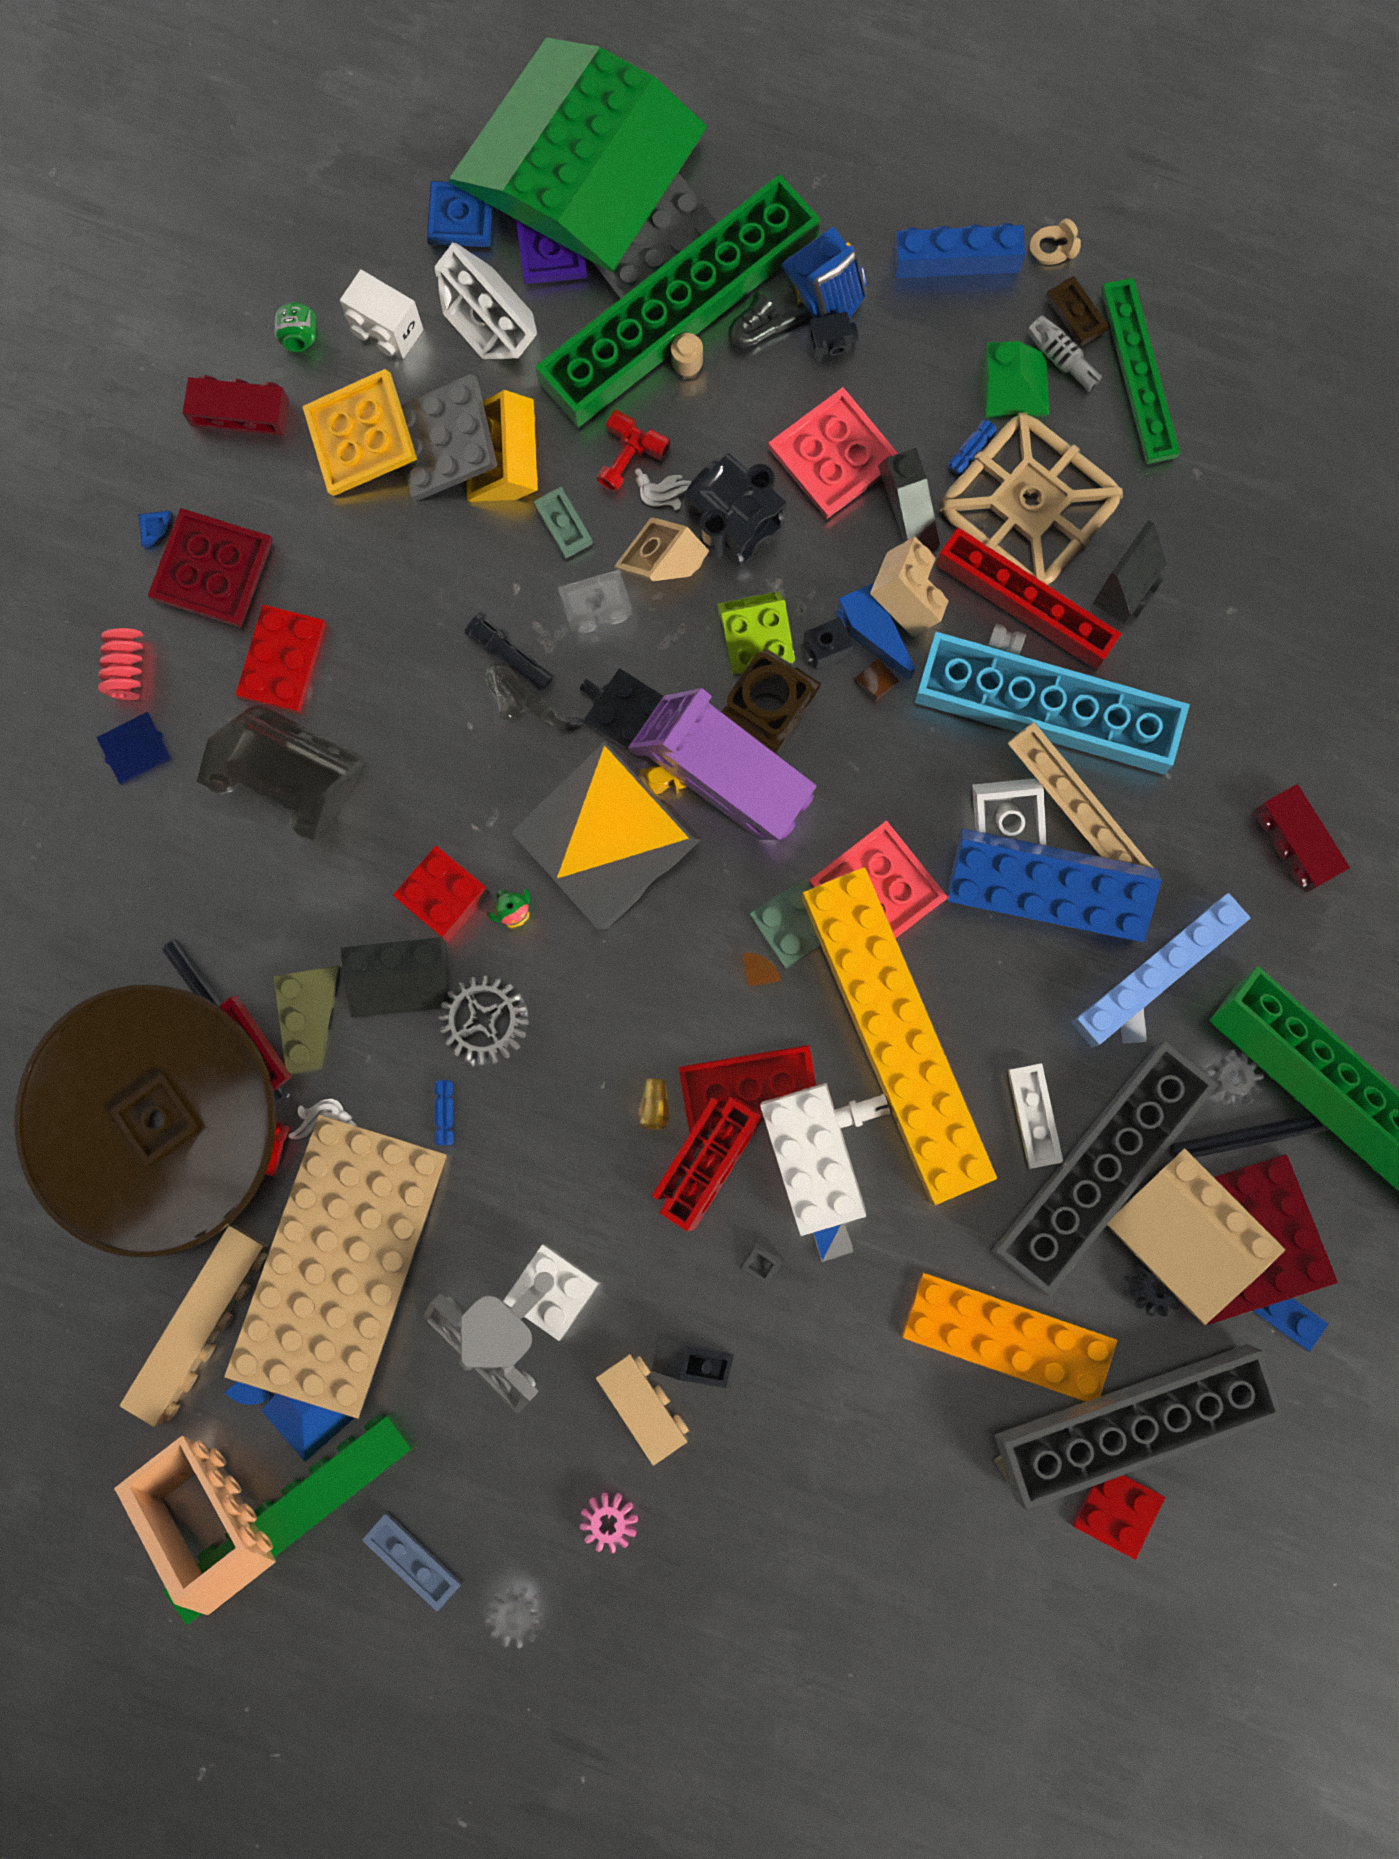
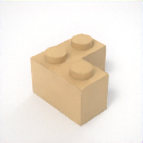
[870,536,949,637]

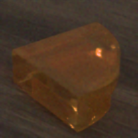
[743,953,781,987]

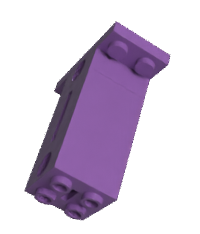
[628,688,817,840]

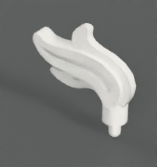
[635,468,691,512]
[288,1099,357,1141]

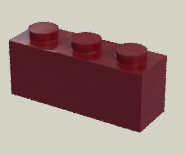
[182,375,289,436]
[1255,783,1350,893]

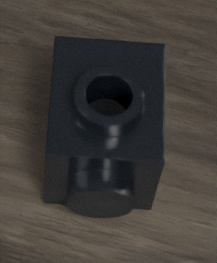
[800,617,853,670]

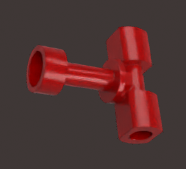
[596,409,671,492]

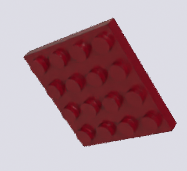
[1206,1154,1338,1326]

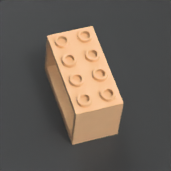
[114,1435,276,1615]

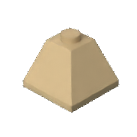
[614,517,709,581]

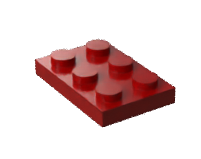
[235,604,327,714]

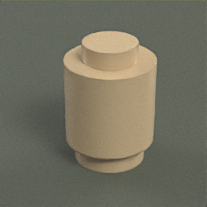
[671,333,703,376]

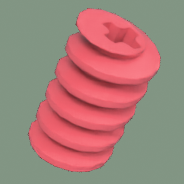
[98,628,144,700]

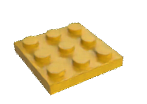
[302,369,417,496]

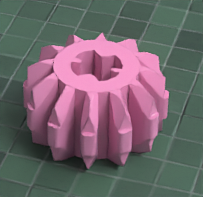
[579,1492,638,1553]

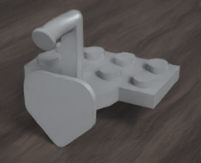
[422,1272,555,1414]

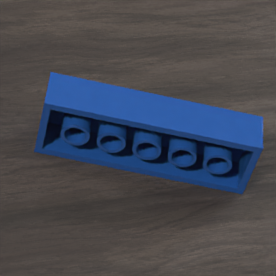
[947,828,1162,942]

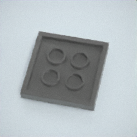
[401,374,498,501]

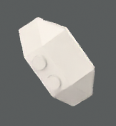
[434,242,537,359]

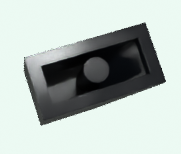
[651,1337,734,1388]

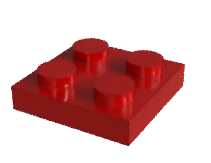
[1072,1475,1166,1560]

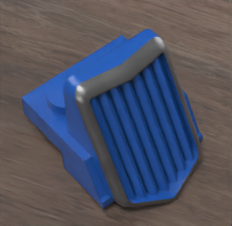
[781,226,868,319]

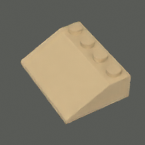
[1107,1148,1285,1325]

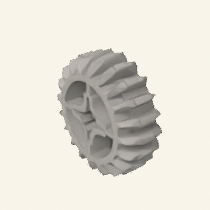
[438,975,529,1065]

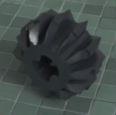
[1128,1264,1180,1317]

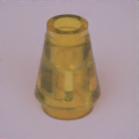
[637,1079,670,1130]

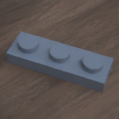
[362,1512,462,1612]

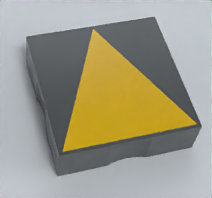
[511,741,702,930]

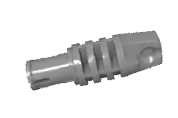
[1027,315,1103,392]

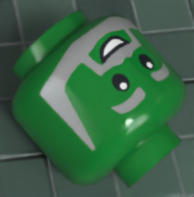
[275,301,317,352]

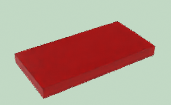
[678,1045,816,1133]

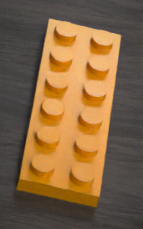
[902,1273,1118,1402]

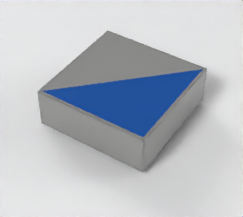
[812,1223,854,1262]

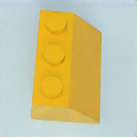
[467,390,538,502]

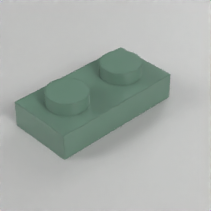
[533,487,593,559]

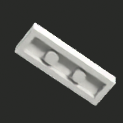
[1008,1064,1063,1169]

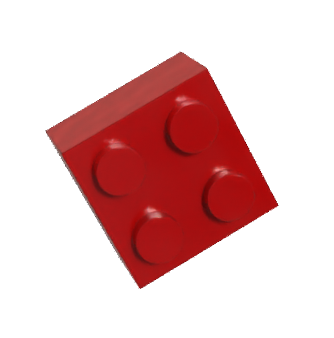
[392,845,490,943]

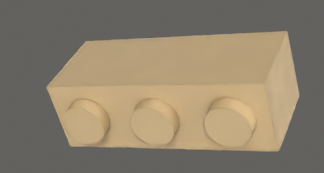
[596,1353,690,1466]

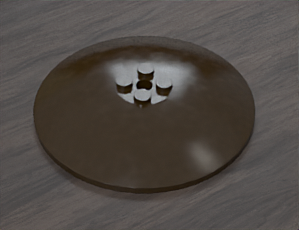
[14,984,276,1257]

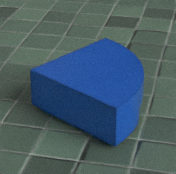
[138,510,173,548]
[224,1382,274,1405]

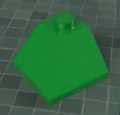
[982,341,1050,418]

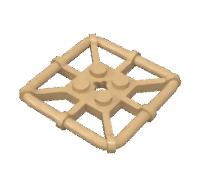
[939,412,1123,585]

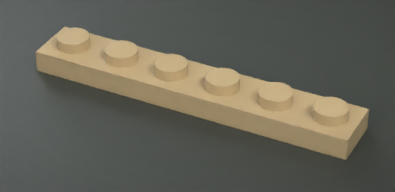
[1008,721,1154,868]

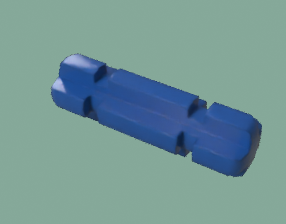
[948,419,997,476]
[434,1080,453,1146]

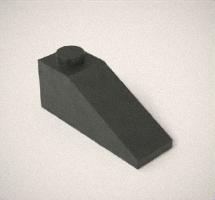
[878,448,940,550]

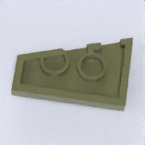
[273,965,341,1074]

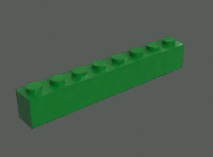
[163,1413,416,1625]

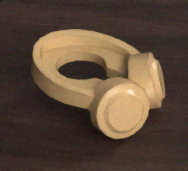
[1029,218,1081,265]

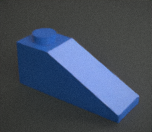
[835,583,916,680]

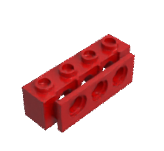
[652,1097,764,1232]

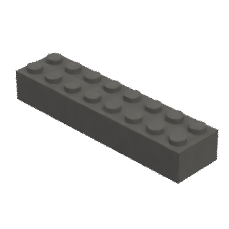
[991,1041,1219,1296]
[994,1344,1284,1510]

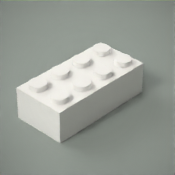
[760,1083,866,1236]

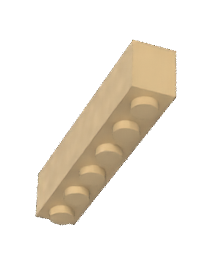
[119,1225,270,1427]

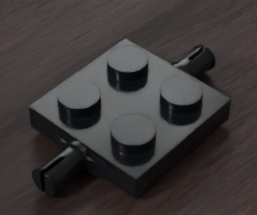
[579,668,663,758]

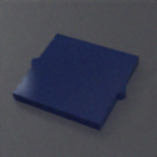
[96,712,172,785]

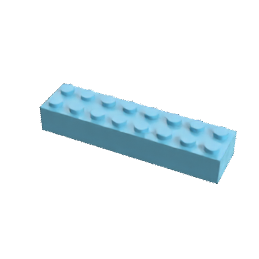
[914,632,1190,775]

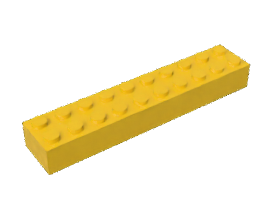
[800,867,997,1205]

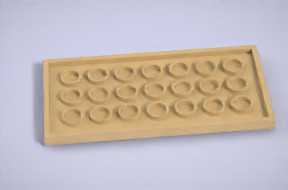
[224,1115,447,1419]

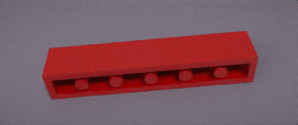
[936,527,1122,670]

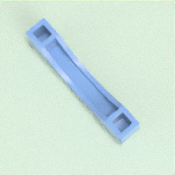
[1071,893,1250,1048]

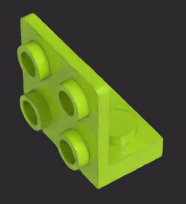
[717,591,795,674]

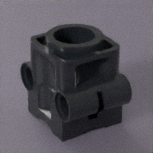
[684,453,787,568]

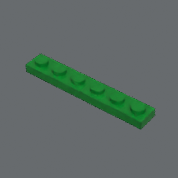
[1101,277,1180,464]

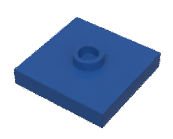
[427,181,493,247]

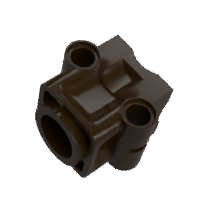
[721,648,821,755]

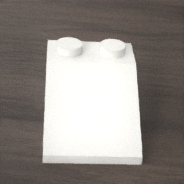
[972,778,1046,845]

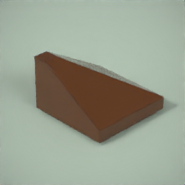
[854,658,900,703]

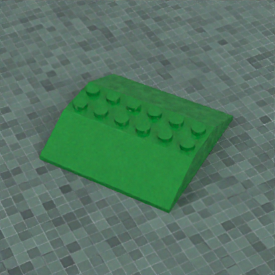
[449,37,707,273]

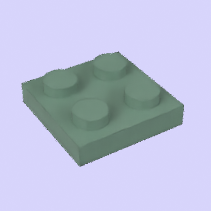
[749,878,821,969]

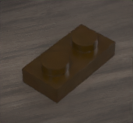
[1046,275,1109,347]

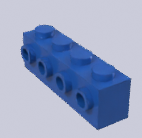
[893,223,1025,278]

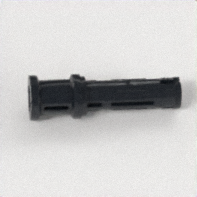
[464,611,554,692]

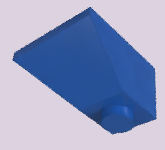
[261,1394,354,1462]

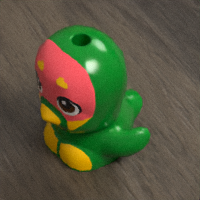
[487,888,530,928]

